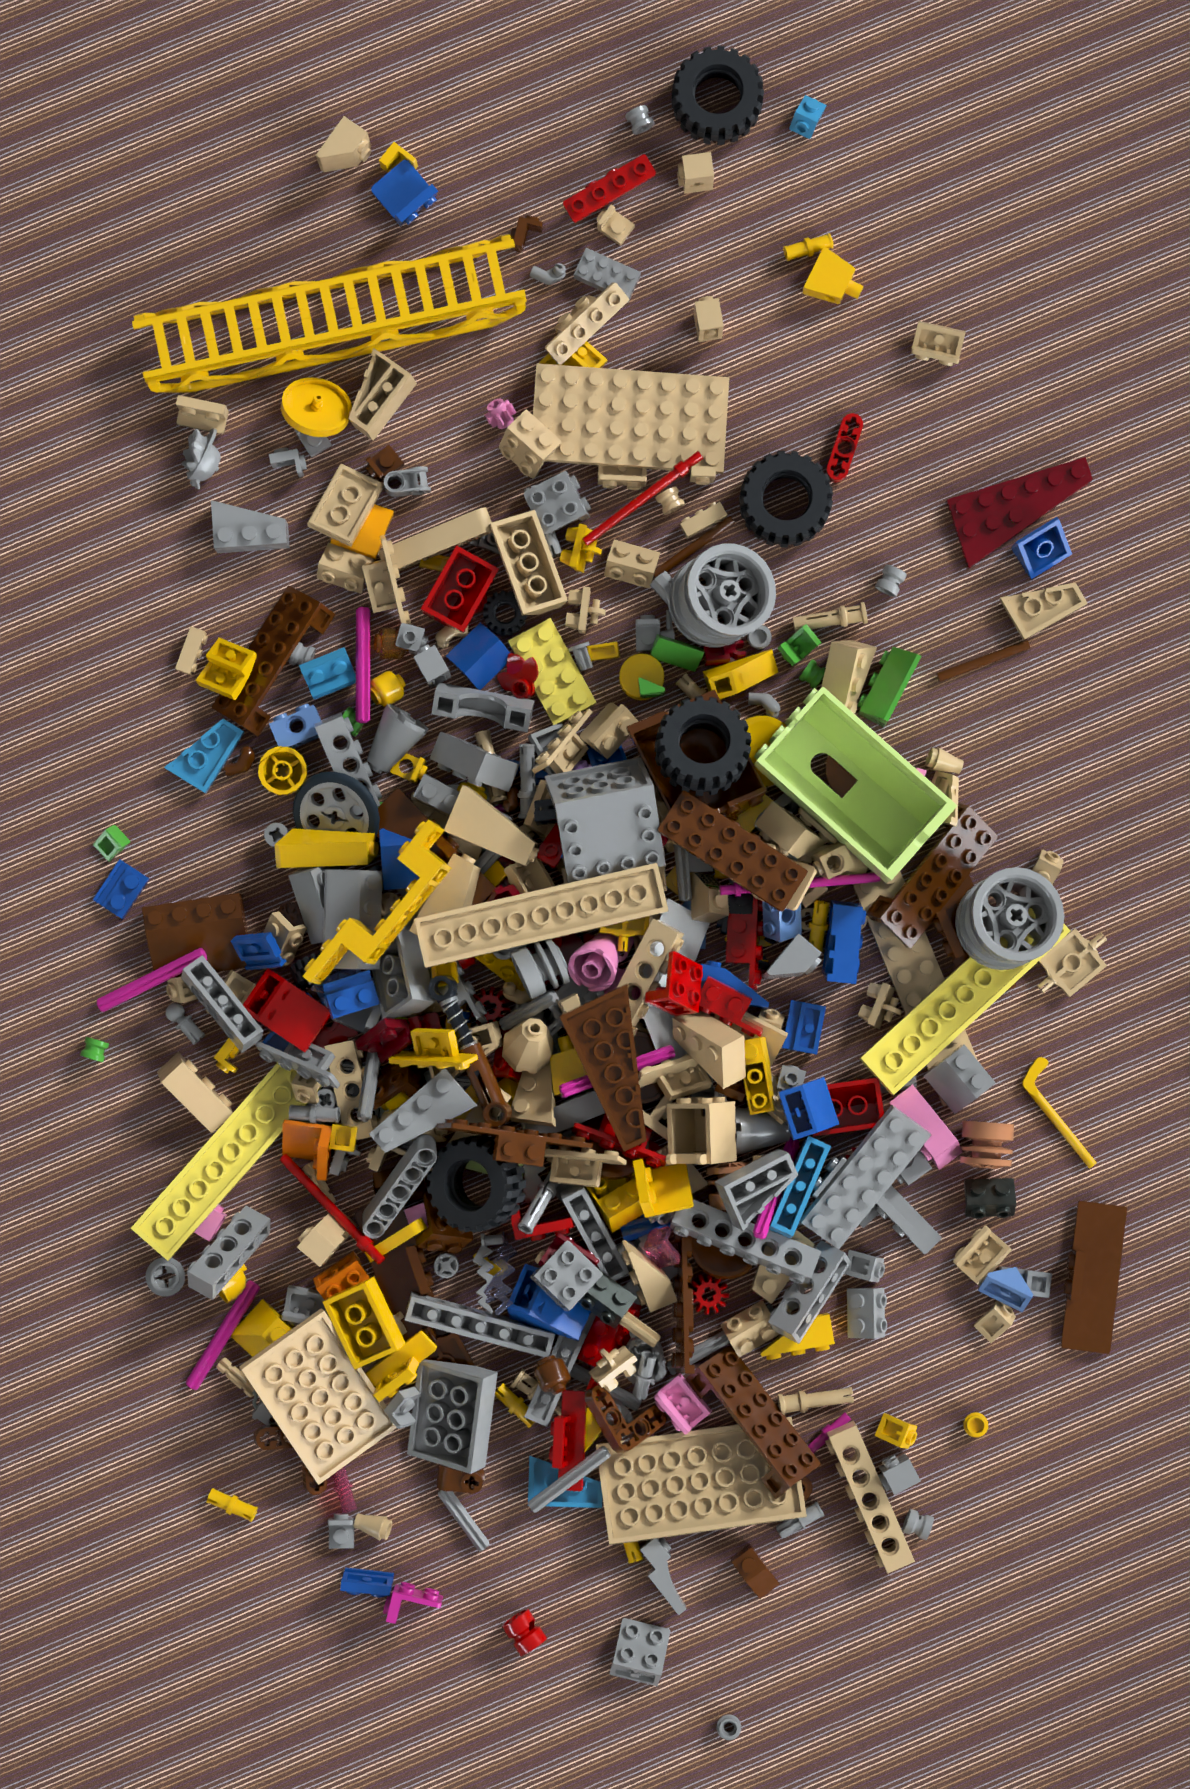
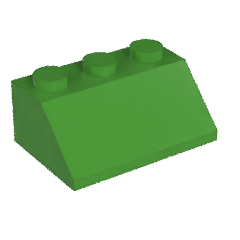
[857,647,921,727]

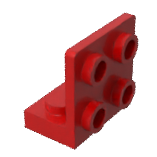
[645,951,703,1016]

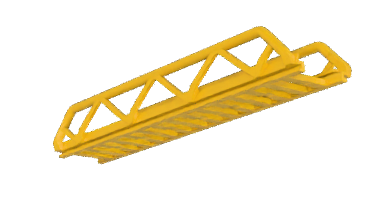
[132,234,527,393]

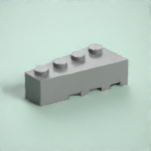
[369,1068,478,1153]

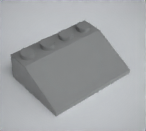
[407,1359,498,1474]

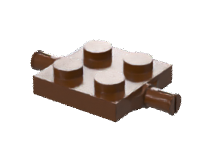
[421,1326,475,1366]

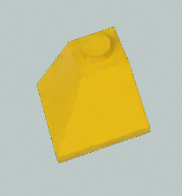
[231,1299,294,1357]

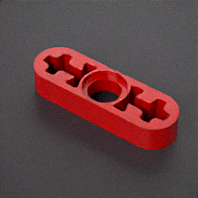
[826,413,863,483]

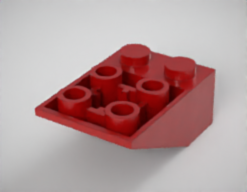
[243,968,331,1052]

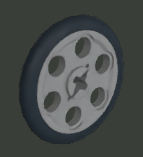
[293,772,380,839]

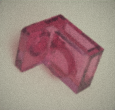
[643,1226,682,1269]

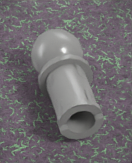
[166,1003,205,1045]

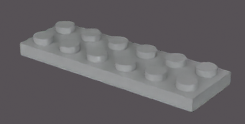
[800,1105,931,1249]

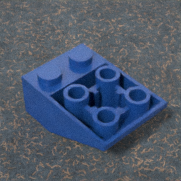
[506,1264,591,1341]

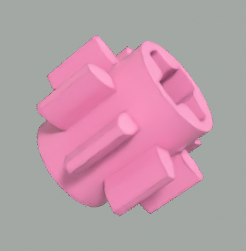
[484,398,516,429]

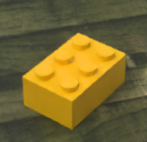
[323,1276,406,1370]

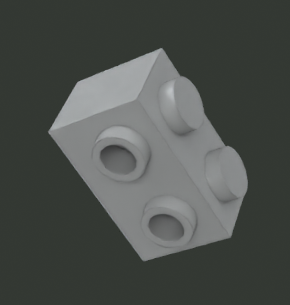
[878,1453,921,1495]

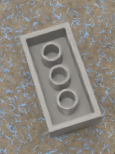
[574,248,641,303]

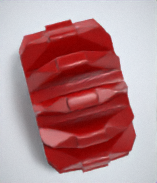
[469,987,511,1025]
[690,1274,729,1315]

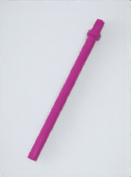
[719,872,881,897]

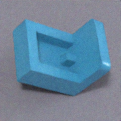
[789,95,827,139]

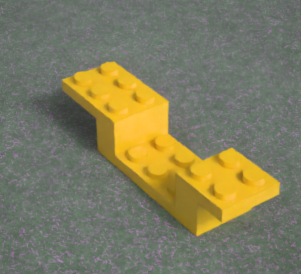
[303,819,452,985]

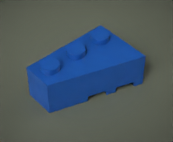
[822,900,866,984]

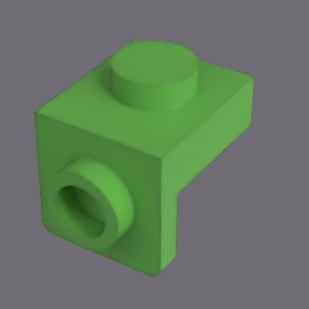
[778,624,822,666]

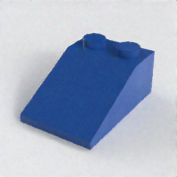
[701,960,769,1009]

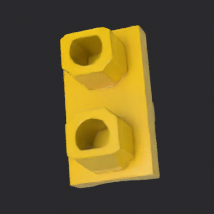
[560,524,602,573]

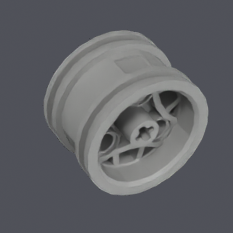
[668,544,776,648]
[955,867,1064,970]

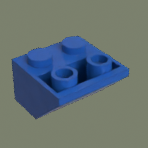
[777,1077,839,1140]

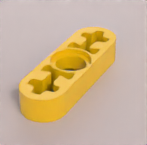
[364,1217,427,1263]

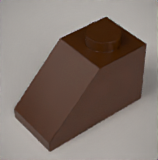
[731,1544,780,1599]

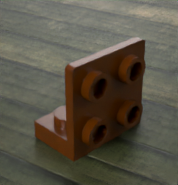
[373,1063,427,1110]

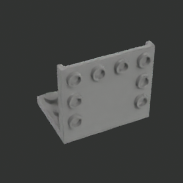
[545,757,666,883]

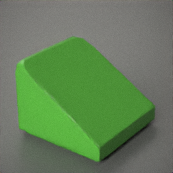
[638,677,665,699]
[92,825,130,862]

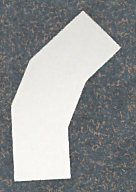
[643,898,710,1063]

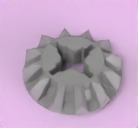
[146,1257,185,1296]

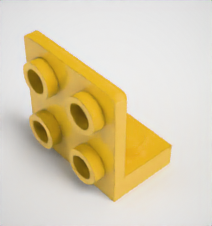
[633,1159,694,1218]

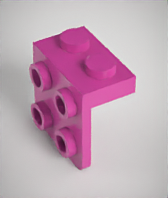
[383,1582,443,1624]

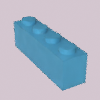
[769,1136,831,1238]

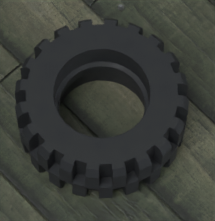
[672,46,764,145]
[739,450,833,548]
[654,696,751,796]
[427,1135,526,1233]

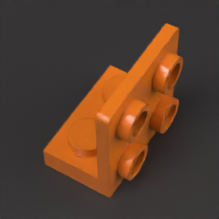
[282,1120,332,1181]
[313,1251,370,1300]

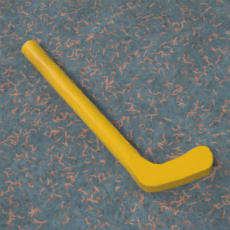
[1022,1057,1097,1169]

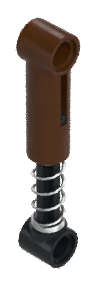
[428,975,512,1127]

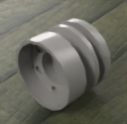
[510,939,570,1000]

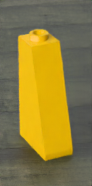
[274,828,379,868]

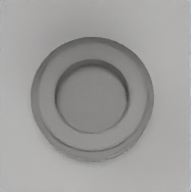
[747,625,772,650]

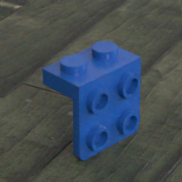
[371,160,438,227]

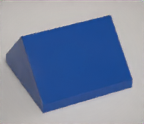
[1011,517,1072,579]
[446,622,510,690]
[379,828,420,890]

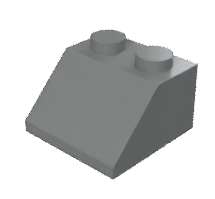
[924,1044,995,1114]

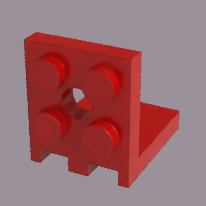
[511,1203,574,1241]

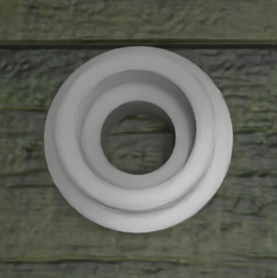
[716,1714,741,1740]

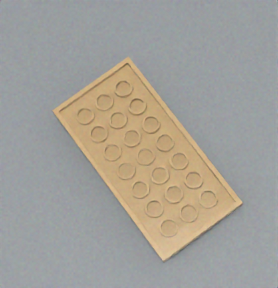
[533,363,729,474]
[596,1417,807,1545]

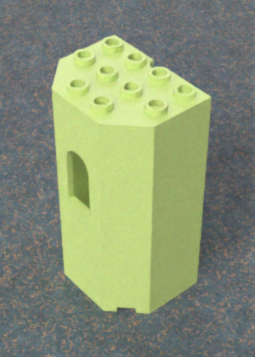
[754,687,957,883]

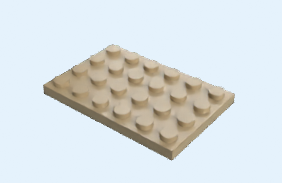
[239,1308,397,1485]

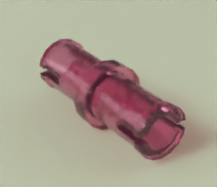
[332,1466,358,1513]

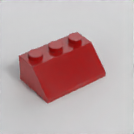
[421,545,499,633]
[810,1078,884,1137]

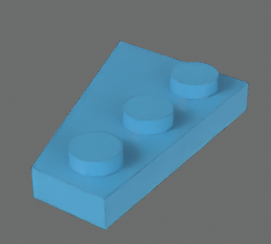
[164,719,245,793]
[528,1455,602,1508]

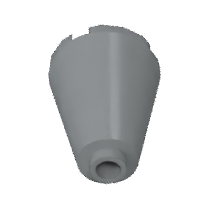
[367,704,428,774]
[735,1107,791,1155]

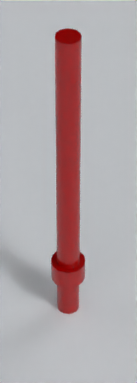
[582,451,704,546]
[280,1154,385,1265]

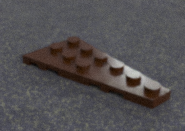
[559,983,647,1152]
[671,1233,695,1374]

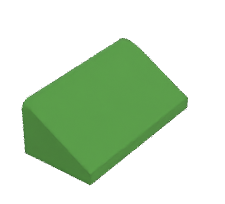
[650,634,704,672]

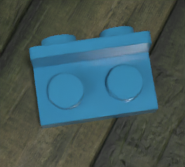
[299,647,356,699]

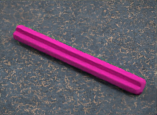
[356,607,370,723]
[97,948,207,1012]
[559,1045,676,1098]
[753,1137,800,1239]
[186,1280,260,1390]

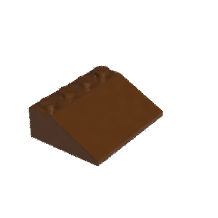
[142,893,248,978]

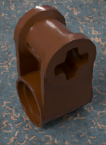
[436,1464,485,1494]

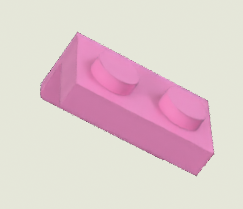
[654,1373,712,1435]

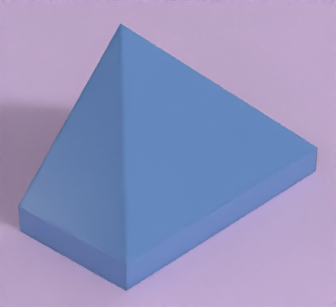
[978,1267,1033,1312]

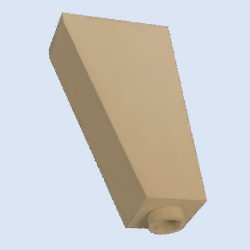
[444,785,539,866]
[409,853,481,936]

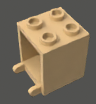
[666,1097,737,1165]

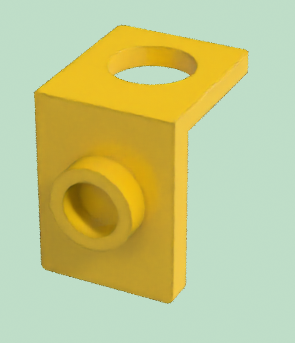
[390,753,428,784]

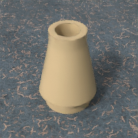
[925,747,964,774]
[354,1513,392,1541]

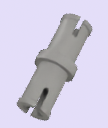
[289,1104,341,1124]

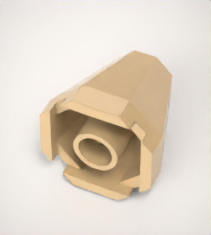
[502,1018,553,1074]

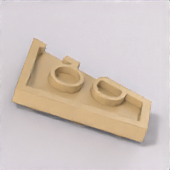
[999,582,1088,641]
[510,1063,556,1127]
[751,1230,815,1304]

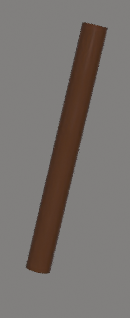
[654,516,735,578]
[936,640,1030,682]

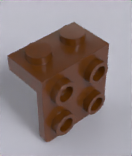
[415,1191,474,1253]

